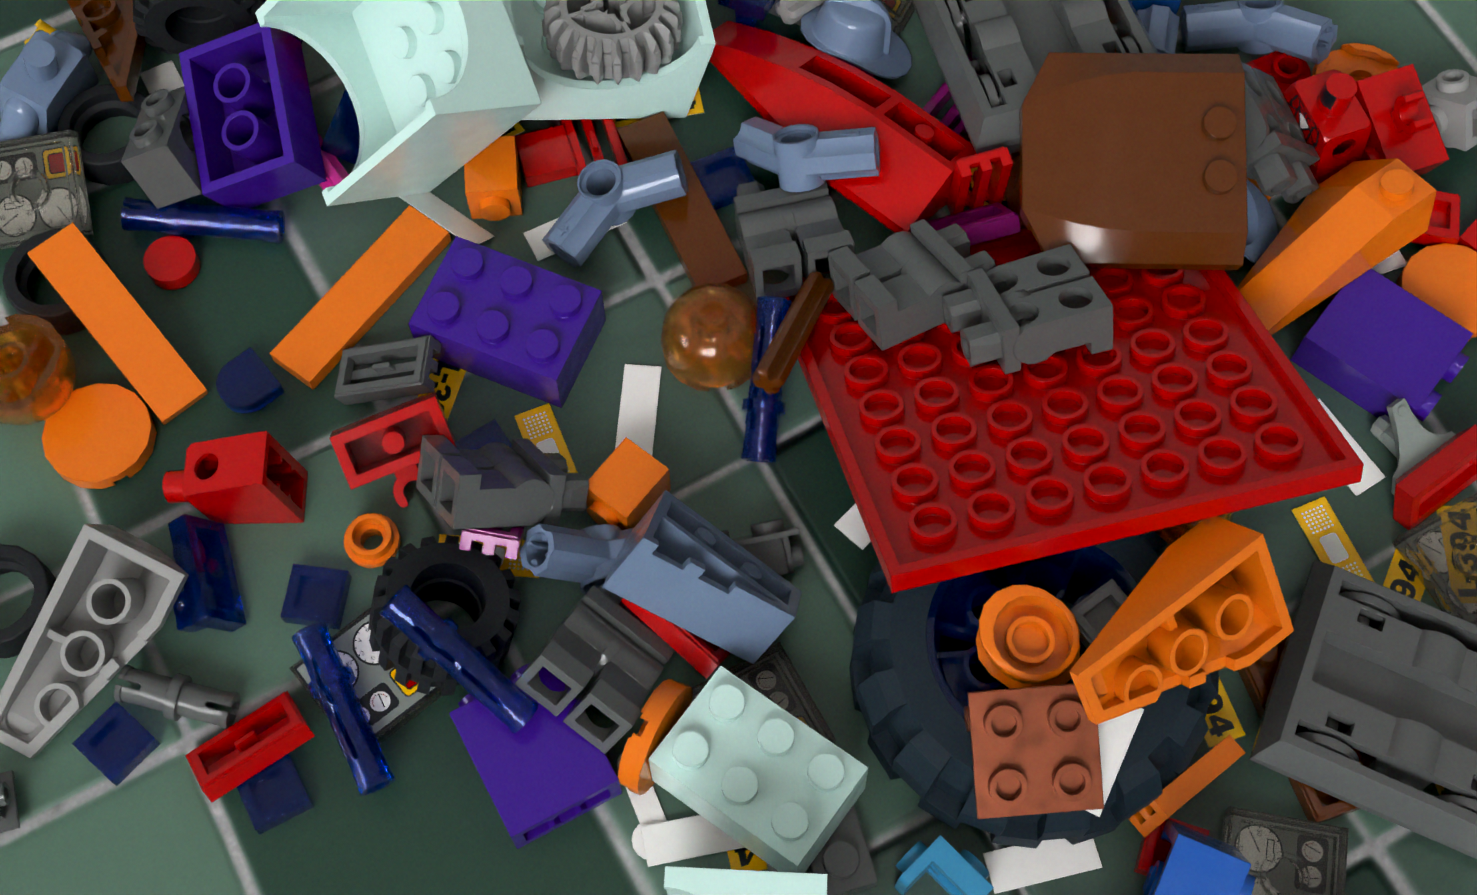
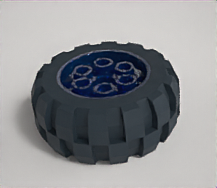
[849,531,1219,849]

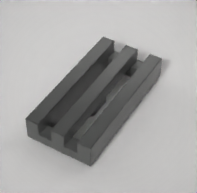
[334,335,441,405]

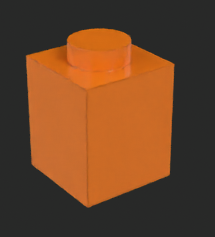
[464,135,523,221]
[586,437,671,530]

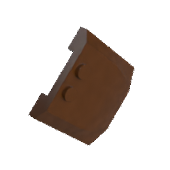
[1019,52,1248,270]

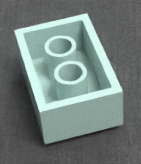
[648,666,868,873]

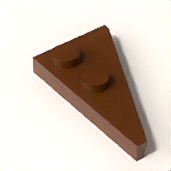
[67,0,146,102]

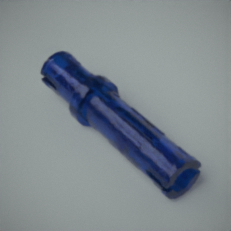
[120,197,285,244]
[741,296,792,463]
[379,584,539,733]
[292,622,396,796]

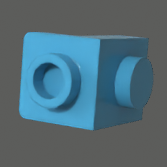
[894,835,994,895]

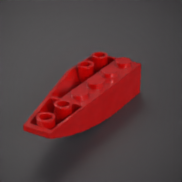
[709,21,976,233]

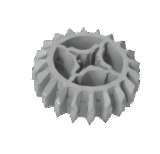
[542,0,682,85]

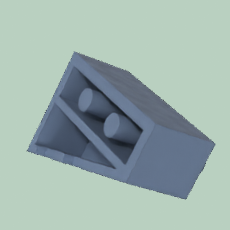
[602,490,802,664]

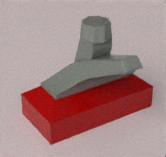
[1370,398,1477,531]

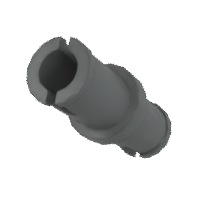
[114,665,240,729]

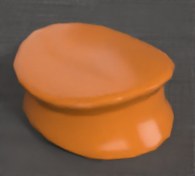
[976,584,1081,688]

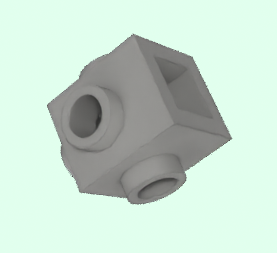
[1422,69,1477,151]

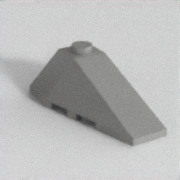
[0,524,189,758]

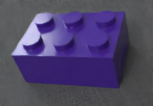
[179,23,327,213]
[408,236,606,408]

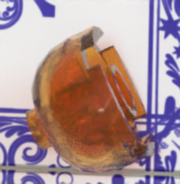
[660,282,766,391]
[0,314,76,426]

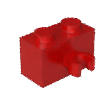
[1355,64,1449,176]
[329,391,456,508]

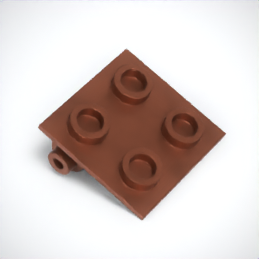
[964,683,1104,819]

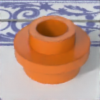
[344,513,401,568]

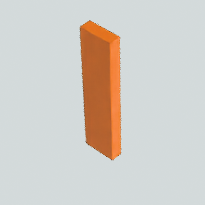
[270,205,451,390]
[27,222,208,425]

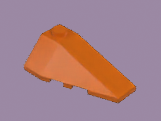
[1237,158,1437,336]
[1069,516,1294,725]

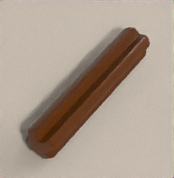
[752,271,834,394]

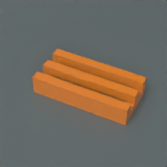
[1129,734,1246,838]

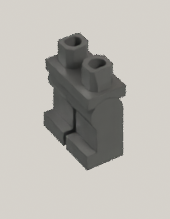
[1241,62,1320,204]
[733,181,855,303]
[827,219,996,351]
[942,244,1113,375]
[416,435,589,530]
[515,585,675,754]

